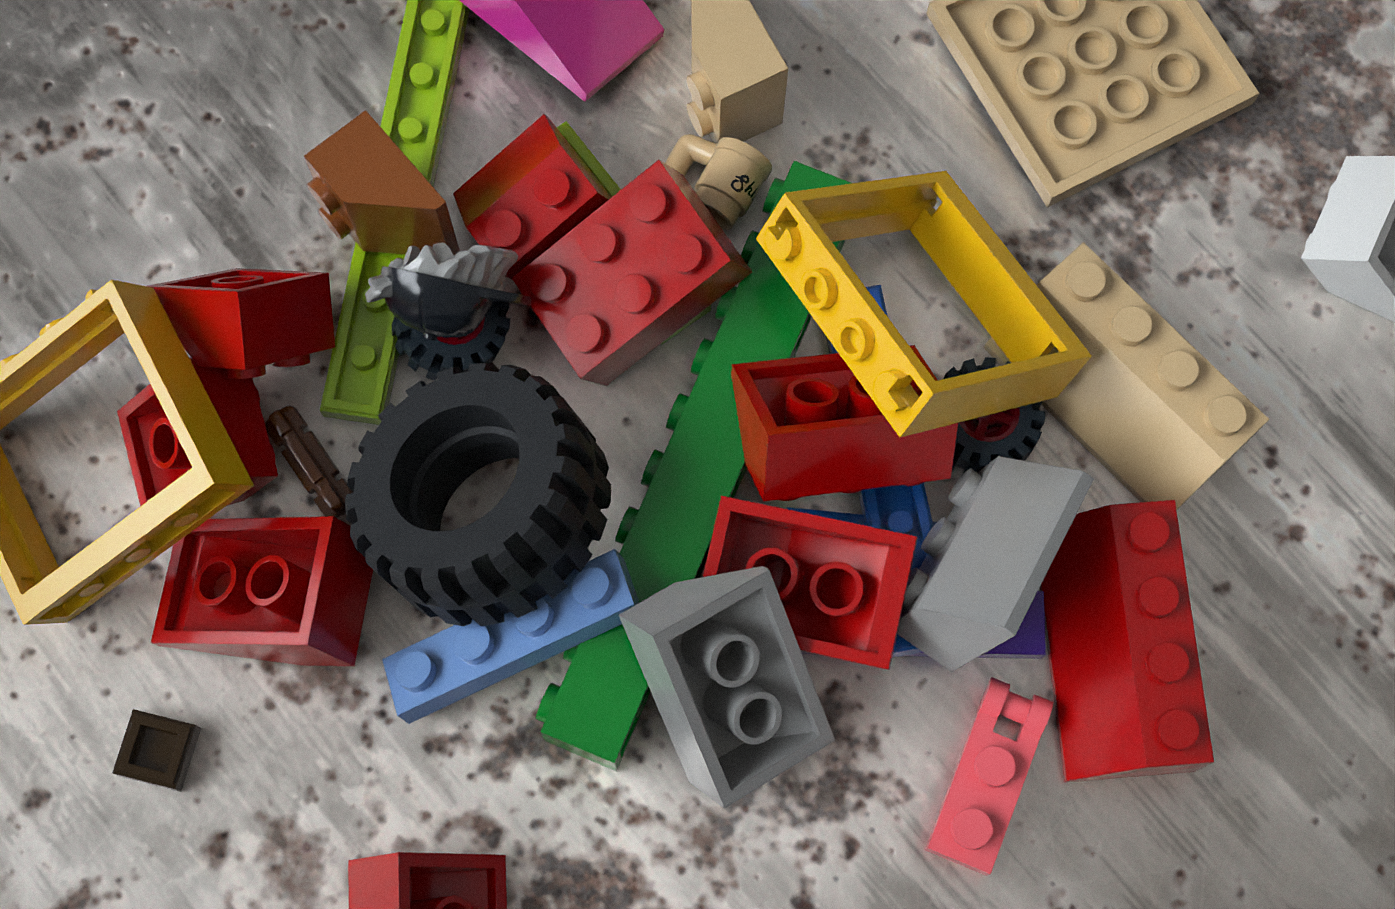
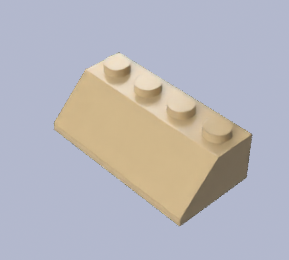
[984,242,1270,510]

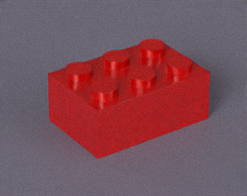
[512,159,752,386]

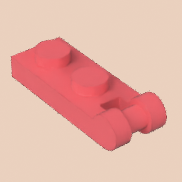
[925,677,1054,876]

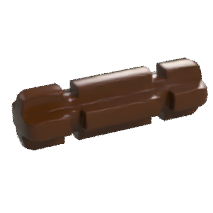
[265,405,354,518]

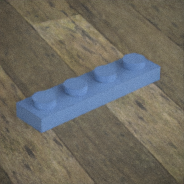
[382,549,639,724]

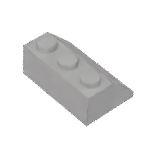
[897,456,1094,672]
[619,566,835,809]

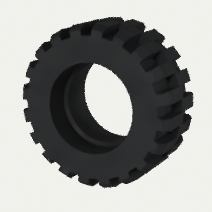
[345,363,611,626]

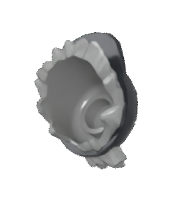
[365,242,531,341]

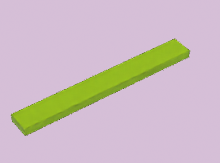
[320,0,470,425]

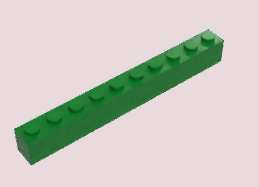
[536,161,852,772]

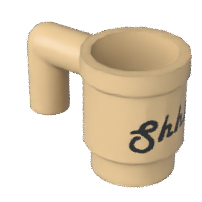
[665,134,772,230]

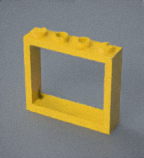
[756,171,1092,437]
[0,280,254,625]

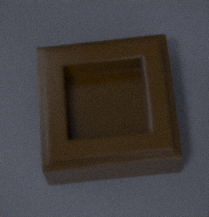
[112,709,201,792]

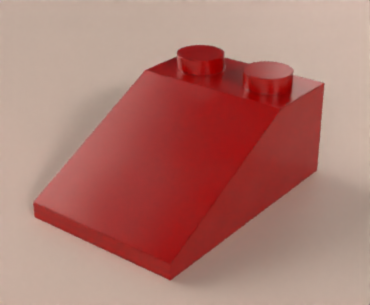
[703,496,918,670]
[151,516,373,667]

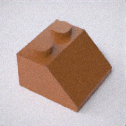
[304,110,460,256]

